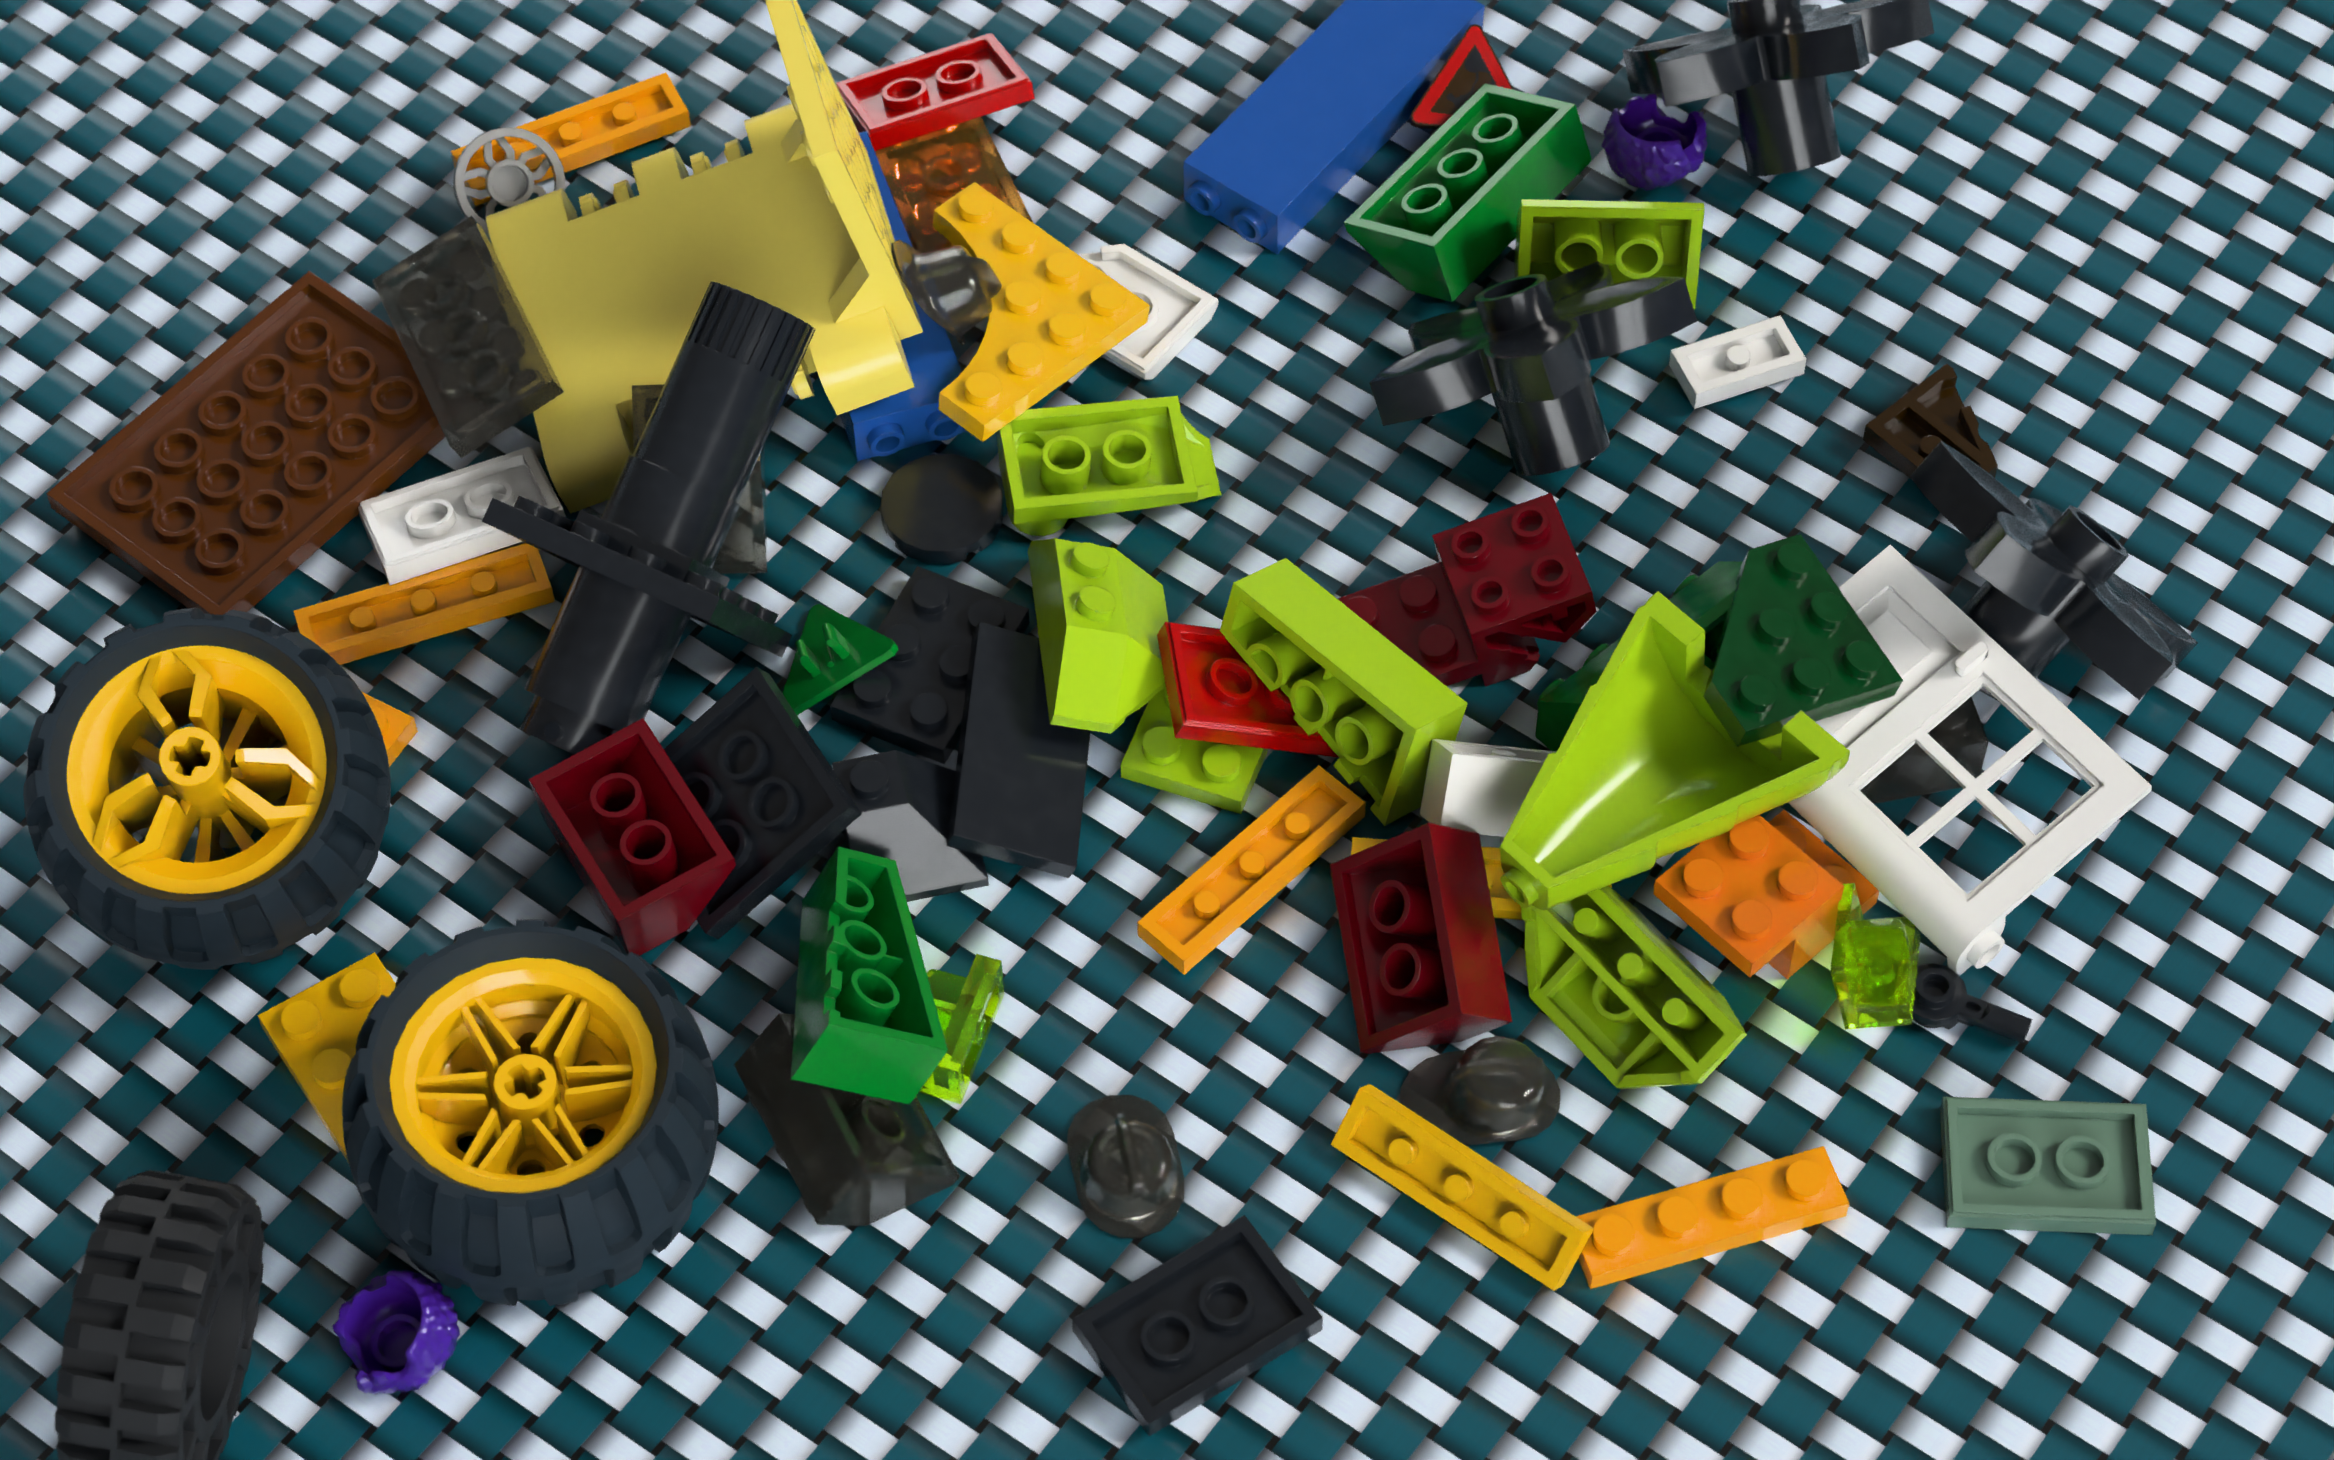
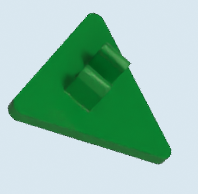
[783,604,898,715]

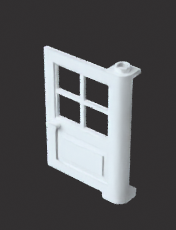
[1711,545,2152,976]

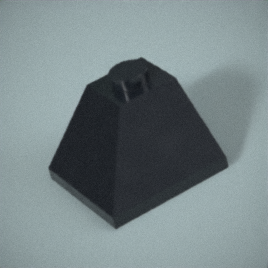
[832,750,989,902]

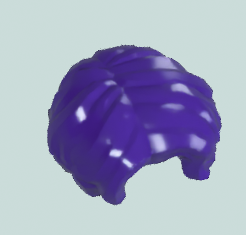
[1601,94,1708,191]
[332,1270,460,1395]

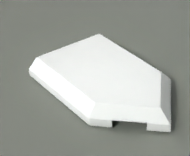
[1078,244,1218,380]

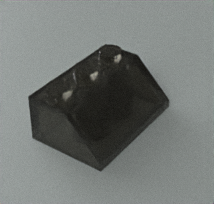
[734,1013,960,1226]

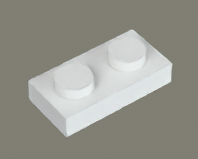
[1669,315,1806,409]

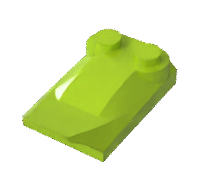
[996,396,1221,536]

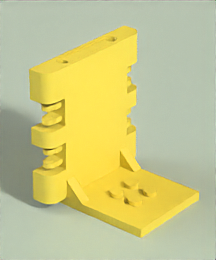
[486,0,923,514]

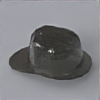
[891,239,1002,345]
[1399,1036,1561,1146]
[1067,1095,1184,1238]

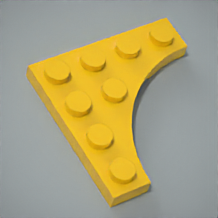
[933,182,1150,442]

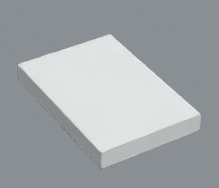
[358,447,565,585]

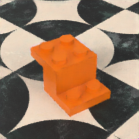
[1653,809,1879,980]

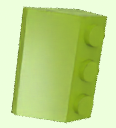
[1514,199,1705,310]

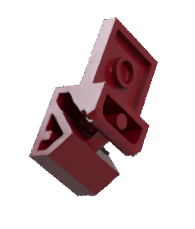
[1338,493,1597,687]

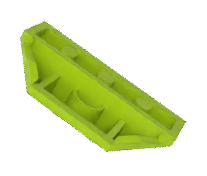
[1028,538,1169,734]
[1521,886,1747,1089]

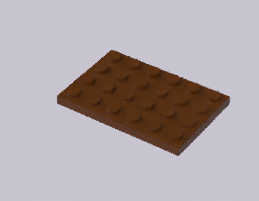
[46,271,484,615]

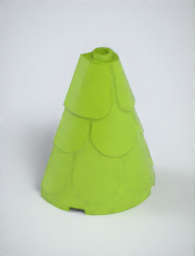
[1500,591,1850,910]

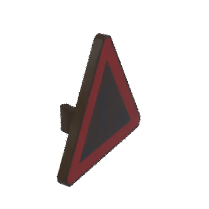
[1409,24,1514,130]

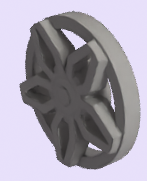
[453,127,565,234]

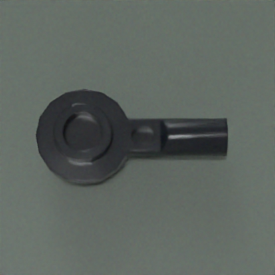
[1899,963,2032,1044]

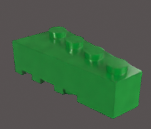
[791,846,948,1105]

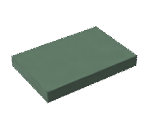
[1940,1097,2156,1235]

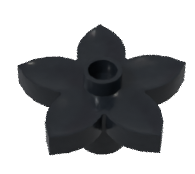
[1622,0,1934,176]
[1369,261,1697,476]
[1910,441,2198,701]

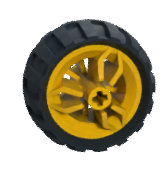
[23,608,391,969]

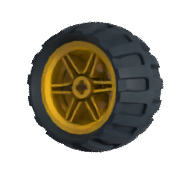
[342,919,719,1306]

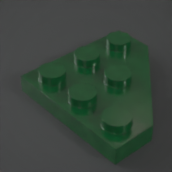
[1703,534,1903,747]

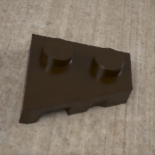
[1863,363,1998,479]

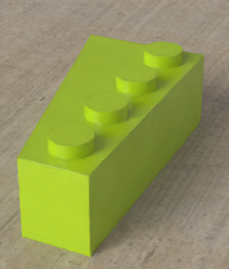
[1220,558,1468,826]

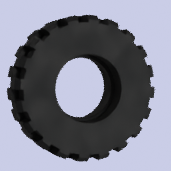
[55,1170,264,1460]

